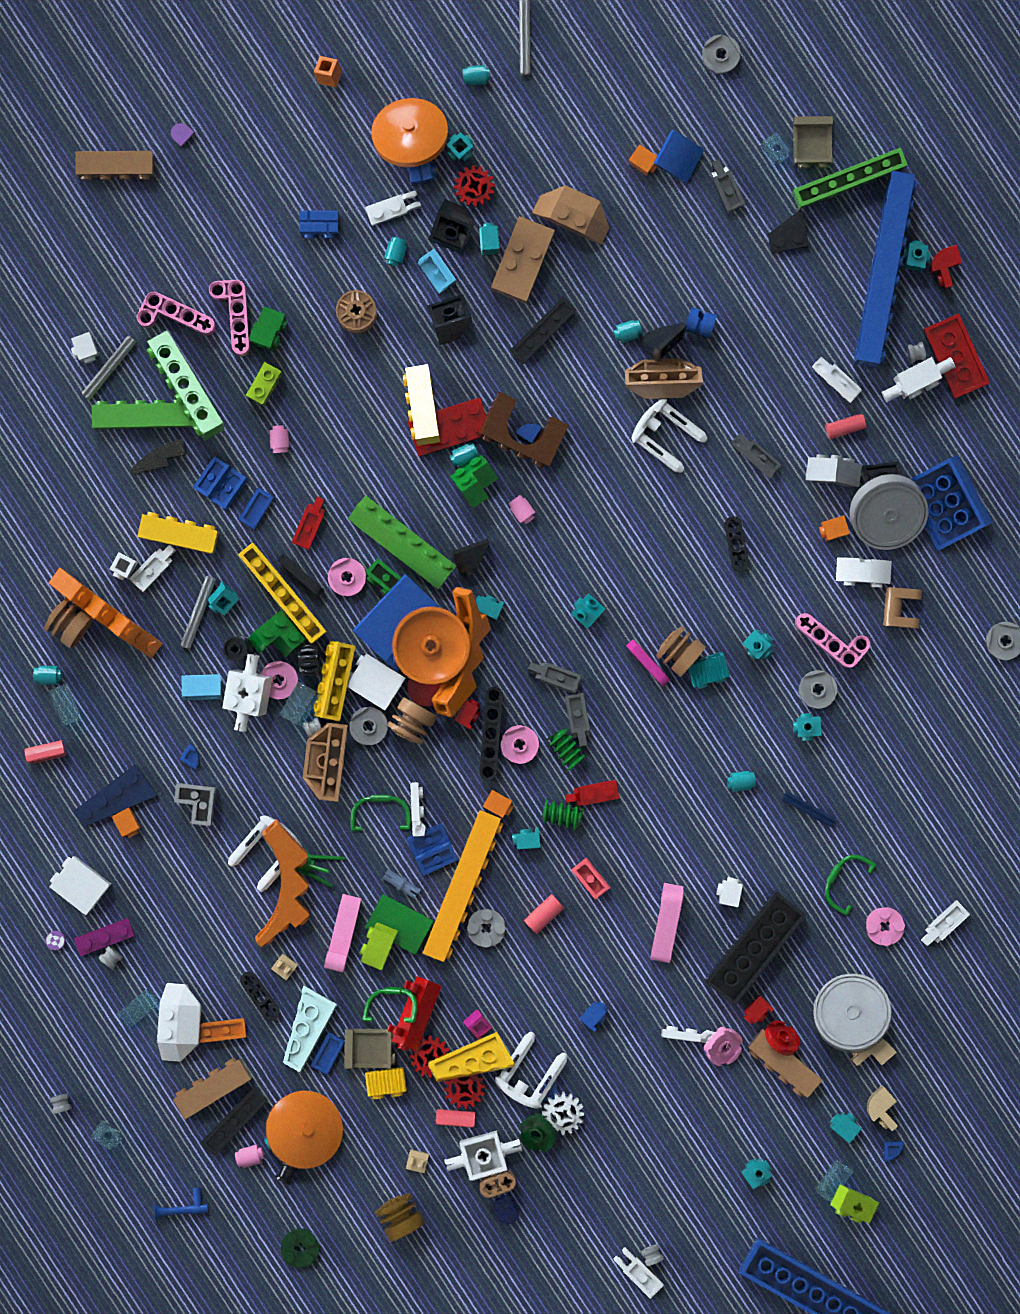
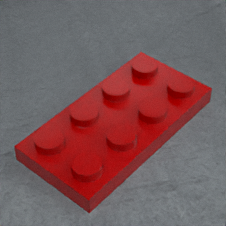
[923,313,990,399]
[407,397,486,457]

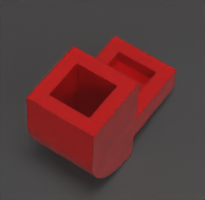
[930,245,962,290]

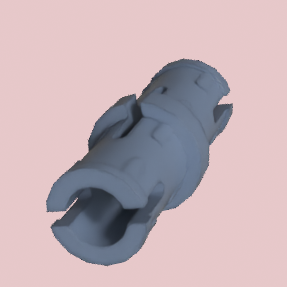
[382,868,421,899]

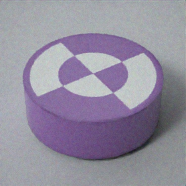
[46,931,66,950]

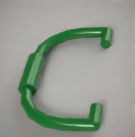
[350,794,411,831]
[825,855,876,916]
[362,987,417,1023]

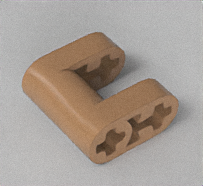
[883,587,922,629]
[480,1169,516,1197]

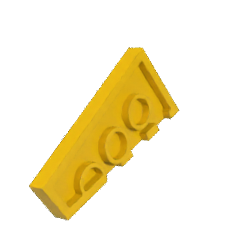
[428,1032,515,1082]

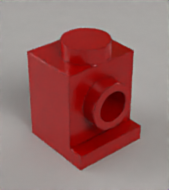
[454,699,481,730]
[743,995,774,1025]

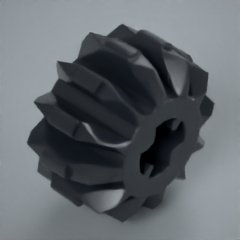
[298,644,320,677]

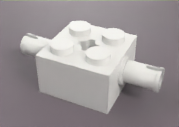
[882,357,956,402]
[222,654,272,732]
[445,1130,522,1181]

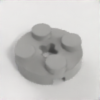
[702,35,740,74]
[986,622,1020,660]
[798,670,837,709]
[350,707,388,745]
[467,909,506,948]

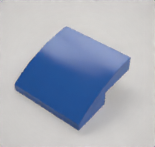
[654,130,704,184]
[193,456,248,511]
[407,822,458,876]

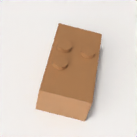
[491,216,555,304]

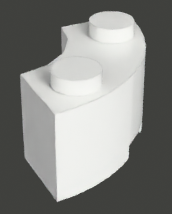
[836,558,892,588]

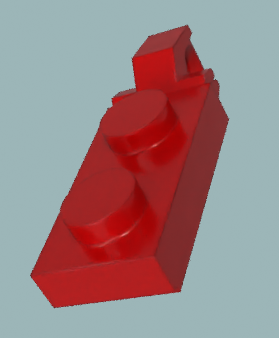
[291,496,325,550]
[565,780,619,806]

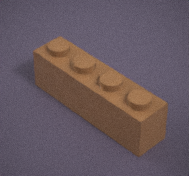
[76,151,154,181]
[748,1029,822,1098]
[173,1058,252,1119]

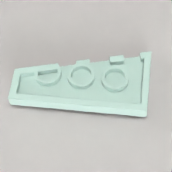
[283,986,338,1072]

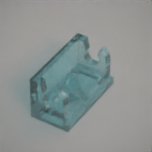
[279,681,319,727]
[48,683,82,728]
[116,989,160,1028]
[814,1158,854,1202]

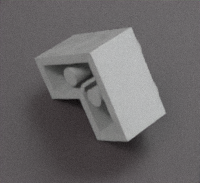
[805,454,862,487]
[174,783,217,826]

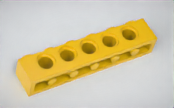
[238,542,327,644]

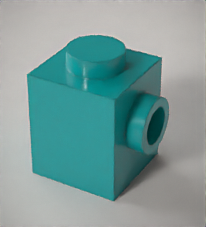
[830,1112,862,1143]

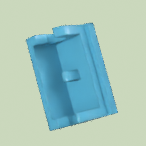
[417,249,456,294]
[182,674,222,700]

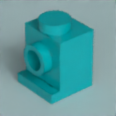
[208,581,239,616]
[476,595,504,621]
[512,828,540,849]

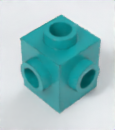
[446,132,474,163]
[902,241,930,272]
[571,594,605,629]
[742,630,775,660]
[793,713,822,741]
[741,1158,772,1189]

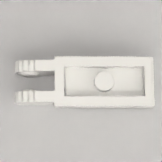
[365,191,421,226]
[614,1248,664,1299]

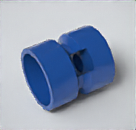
[686,307,717,339]

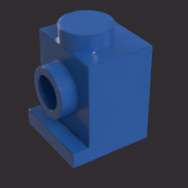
[580,1001,609,1032]

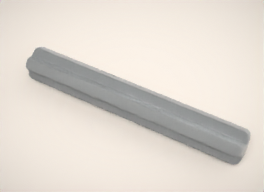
[519,0,530,76]
[82,336,136,400]
[181,576,216,649]

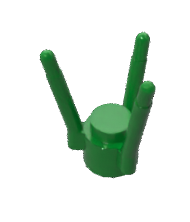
[296,853,345,888]

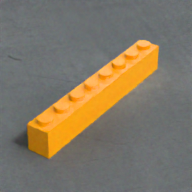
[423,810,503,962]

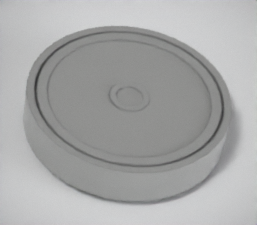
[850,474,928,550]
[814,974,891,1053]

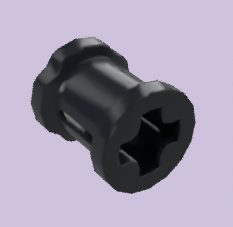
[275,1162,298,1185]

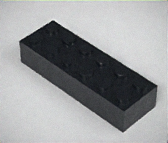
[703,890,806,1006]

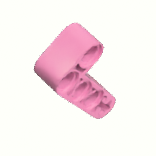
[209,280,250,356]
[137,292,216,335]
[795,613,870,668]
[651,883,683,963]
[324,894,362,972]

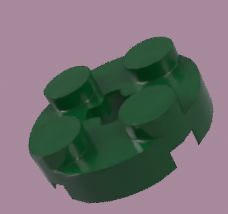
[519,1113,558,1152]
[281,1228,320,1268]

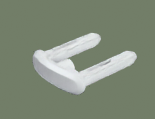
[631,399,708,473]
[228,815,302,892]
[495,1032,568,1109]

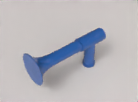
[154,1187,208,1223]

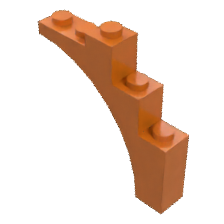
[48,568,163,659]
[432,587,491,717]
[255,819,310,947]

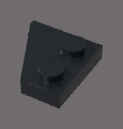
[767,210,809,254]

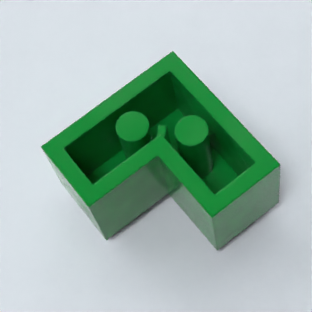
[248,306,288,352]
[450,454,498,508]
[247,610,306,658]

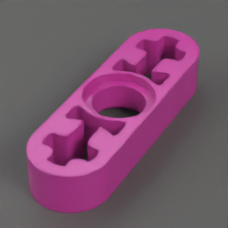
[626,639,670,686]

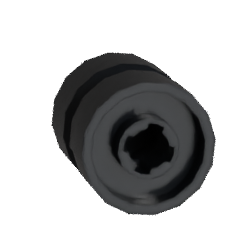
[223,636,255,661]

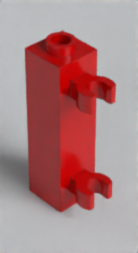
[387,976,441,1052]

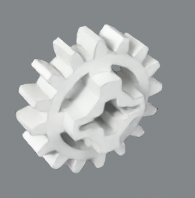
[542,1092,584,1135]

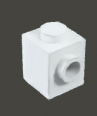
[71,332,99,364]
[110,552,138,580]
[716,877,743,907]

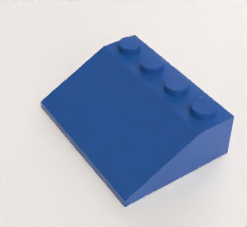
[911,455,993,551]
[352,574,441,672]

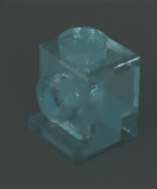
[760,132,790,164]
[91,1120,122,1150]

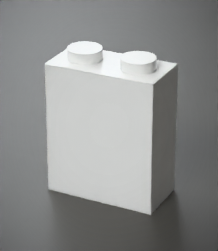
[347,653,406,711]
[50,856,111,915]

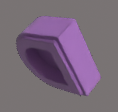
[171,123,194,147]

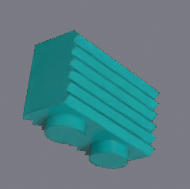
[479,223,500,255]
[687,652,730,689]

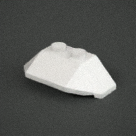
[157,983,201,1062]

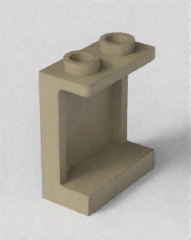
[793,116,833,169]
[344,1028,395,1069]

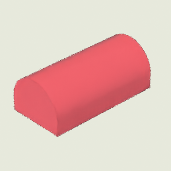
[825,414,867,440]
[25,740,67,764]
[571,857,611,900]
[524,894,565,934]
[436,1109,475,1127]

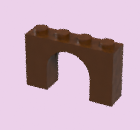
[478,392,569,468]

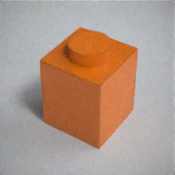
[314,56,343,88]
[628,144,658,176]
[819,516,850,541]
[483,790,514,818]
[112,807,141,838]

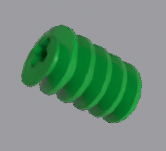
[546,728,585,771]
[542,799,583,831]

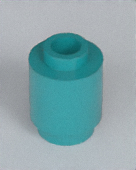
[463,65,490,86]
[384,237,407,267]
[613,320,643,344]
[450,443,479,468]
[33,666,62,685]
[727,771,756,792]

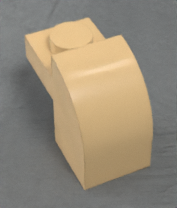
[850,1039,896,1066]
[867,1085,898,1131]

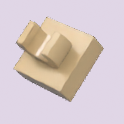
[271,953,298,980]
[406,1149,429,1173]

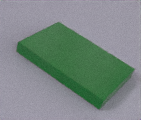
[365,894,434,955]

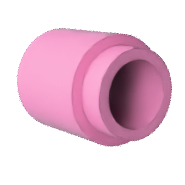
[269,425,290,453]
[509,495,536,524]
[235,1145,265,1168]

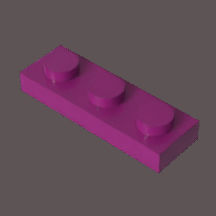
[74,918,135,956]

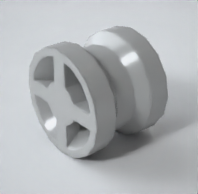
[907,342,926,364]
[303,717,322,738]
[99,946,123,970]
[49,1093,72,1113]
[641,1244,664,1266]

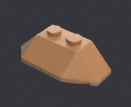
[532,185,609,245]
[625,359,703,399]
[303,723,348,802]

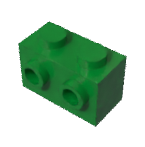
[365,558,401,595]

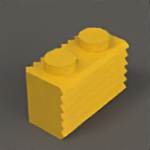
[365,1067,407,1099]

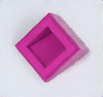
[463,1010,492,1039]

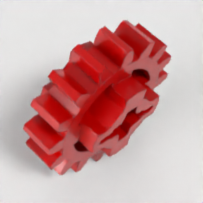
[454,165,495,208]
[409,1035,450,1078]
[444,1074,485,1109]

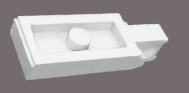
[812,357,862,403]
[129,545,176,592]
[411,782,426,837]
[921,900,970,946]
[661,1026,716,1043]

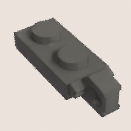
[711,159,746,213]
[731,433,781,479]
[527,662,582,694]
[564,693,590,747]

